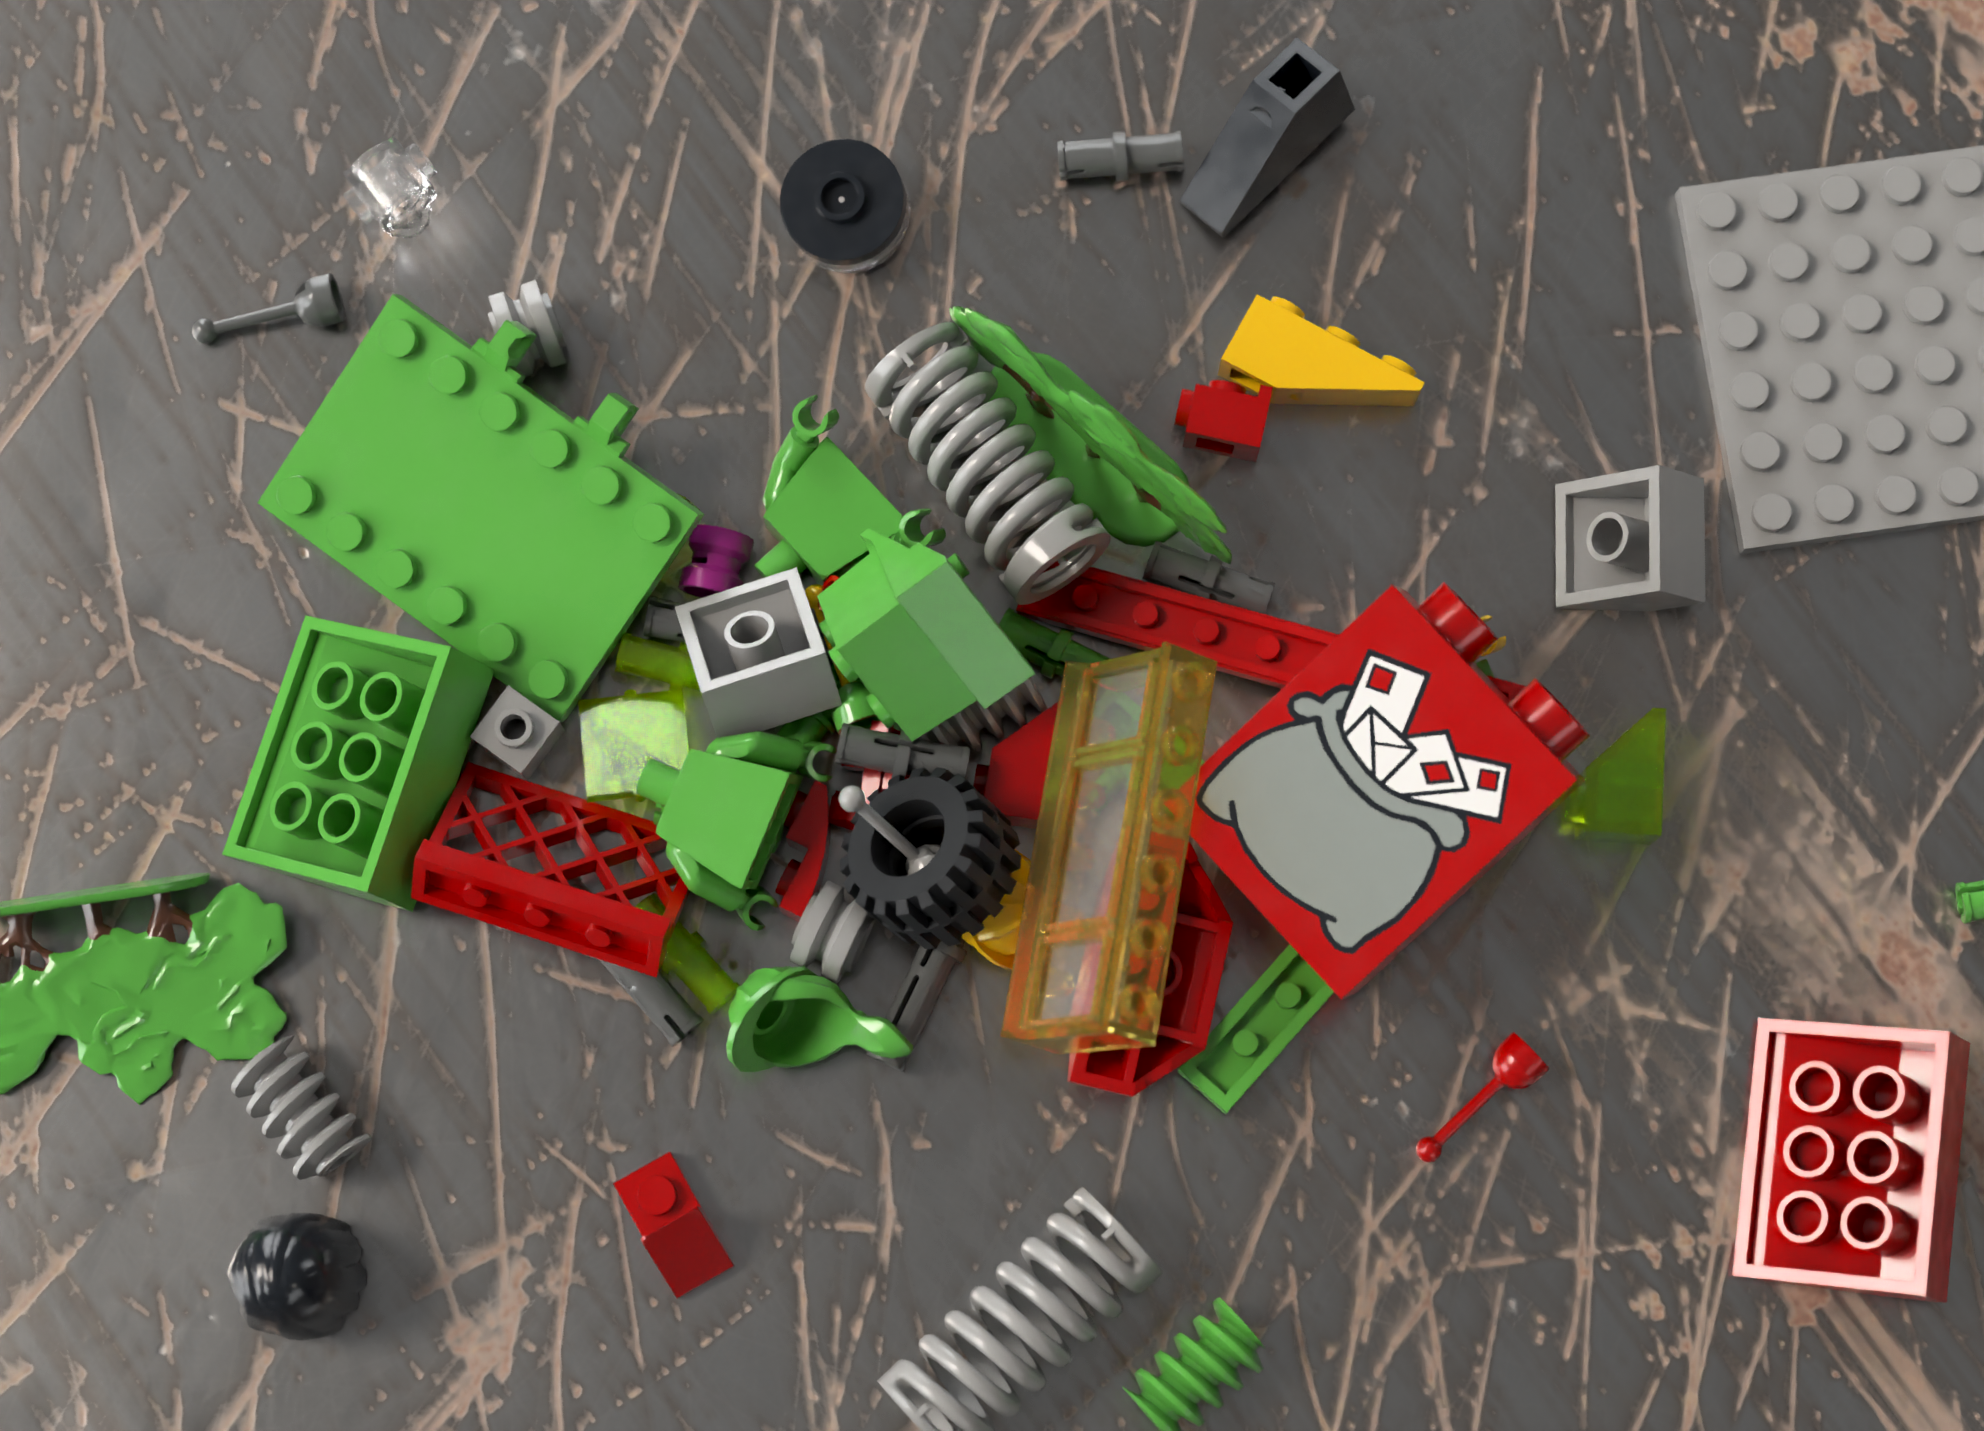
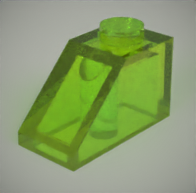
[1565,708,1666,845]

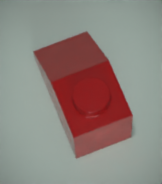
[973,696,1079,833]

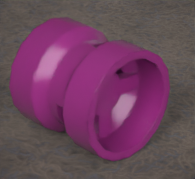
[678,524,754,598]

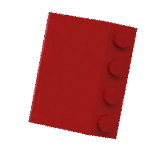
[1732,1018,1970,1303]

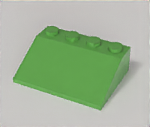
[222,615,495,912]

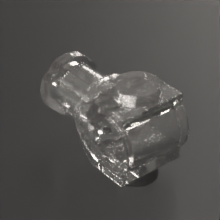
[343,135,437,238]

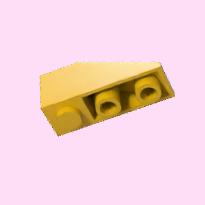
[1218,294,1425,406]

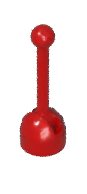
[1416,1032,1549,1162]

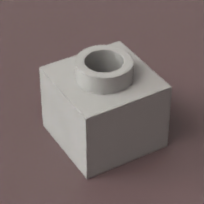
[470,685,565,781]

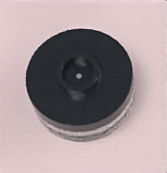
[780,139,911,273]

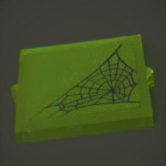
[578,689,689,803]

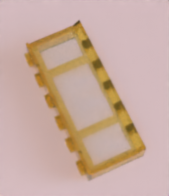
[1000,642,1217,1055]

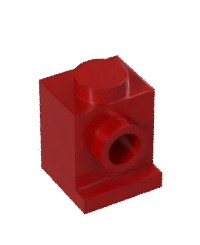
[1174,380,1273,463]

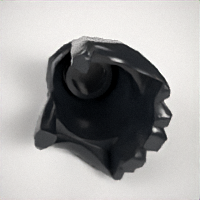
[227,1213,367,1340]

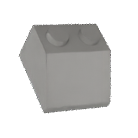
[1555,465,1705,611]
[675,567,842,738]

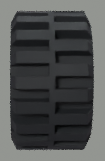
[840,767,1021,949]

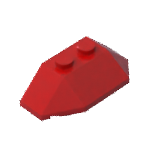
[1068,827,1233,1097]

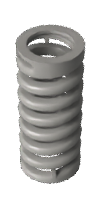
[865,322,1111,605]
[877,1186,1163,1431]

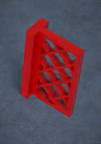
[411,762,690,978]

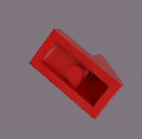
[613,1151,734,1299]

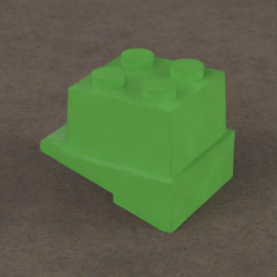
[817,528,1035,741]

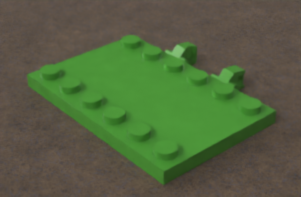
[257,294,705,723]

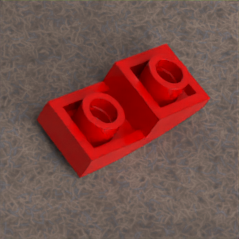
[775,780,831,922]

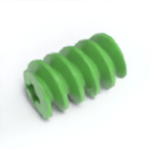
[1122,1297,1265,1431]

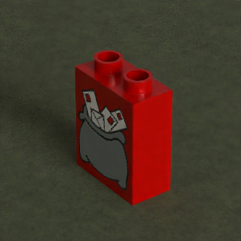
[1161,582,1590,999]

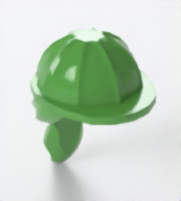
[726,966,913,1072]

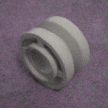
[488,279,567,377]
[790,880,875,984]

